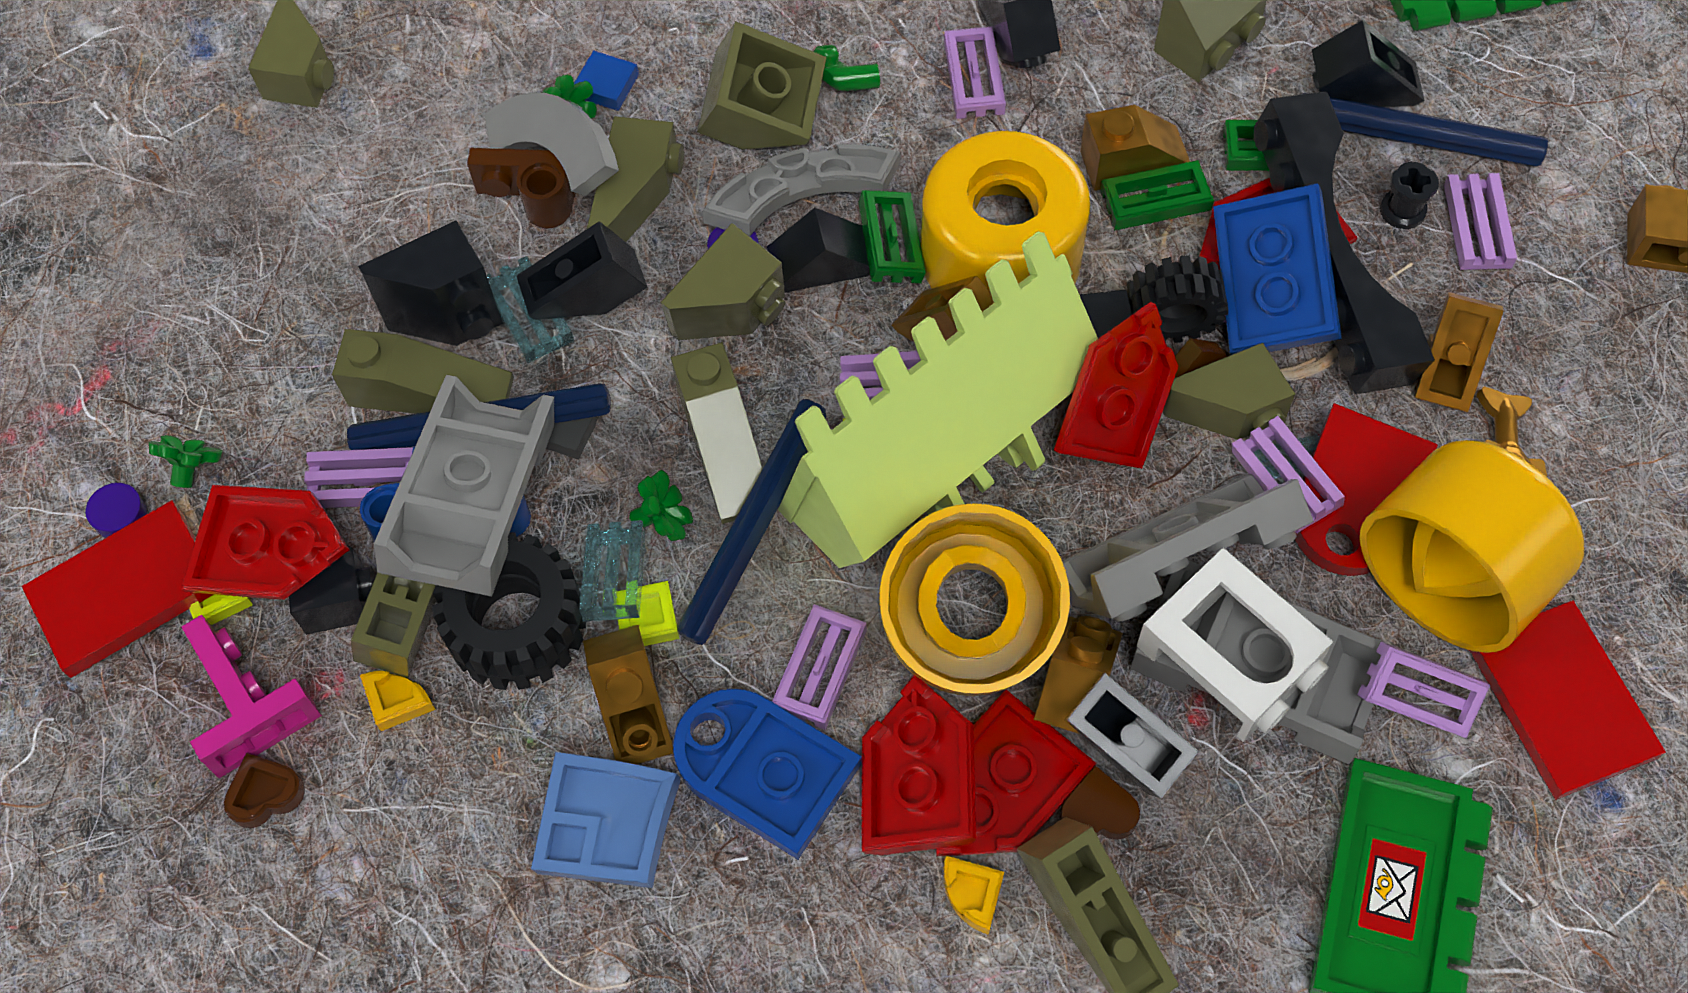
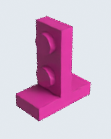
[181,615,322,778]

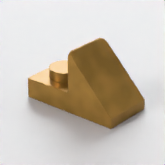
[1414,292,1504,412]

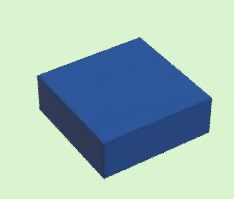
[574,50,639,111]

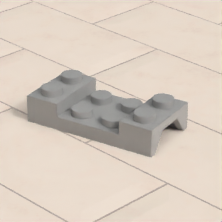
[374,375,554,596]
[1062,474,1314,621]
[1130,560,1385,764]

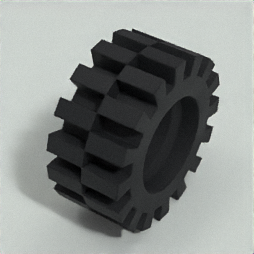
[1127,255,1229,343]

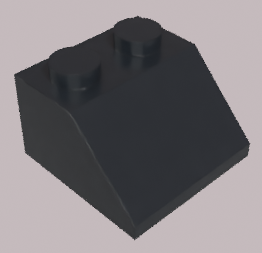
[358,220,503,346]

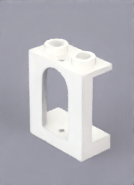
[1137,548,1333,742]

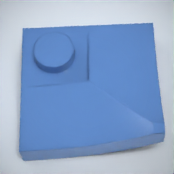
[531,752,681,888]

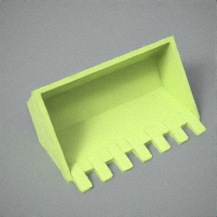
[778,231,1098,568]

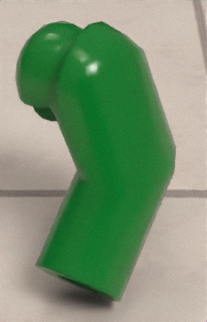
[813,45,880,92]

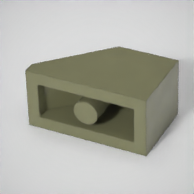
[248,0,334,108]
[1162,343,1295,440]

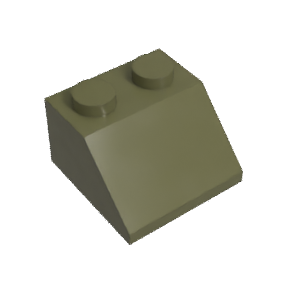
[1154,0,1267,83]
[697,21,826,150]
[661,223,785,340]

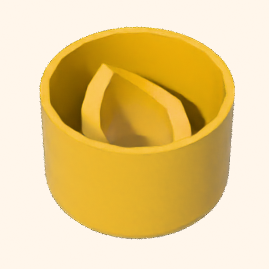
[921,131,1090,291]
[1360,440,1584,653]
[879,503,1070,696]

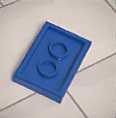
[1213,183,1342,355]

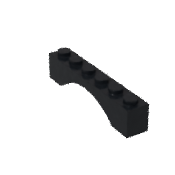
[1253,91,1435,394]

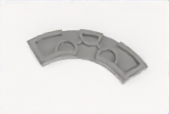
[484,92,619,196]
[702,144,900,237]

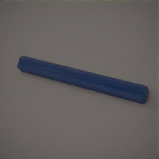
[1300,93,1548,166]
[347,383,611,450]
[677,399,826,645]

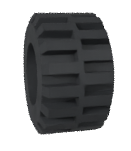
[432,532,586,690]

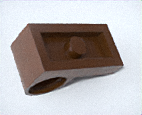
[467,148,576,229]

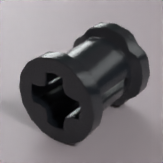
[1380,162,1439,230]

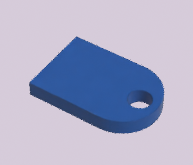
[673,689,862,860]

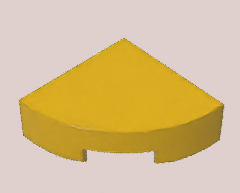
[360,671,436,731]
[943,856,1004,935]

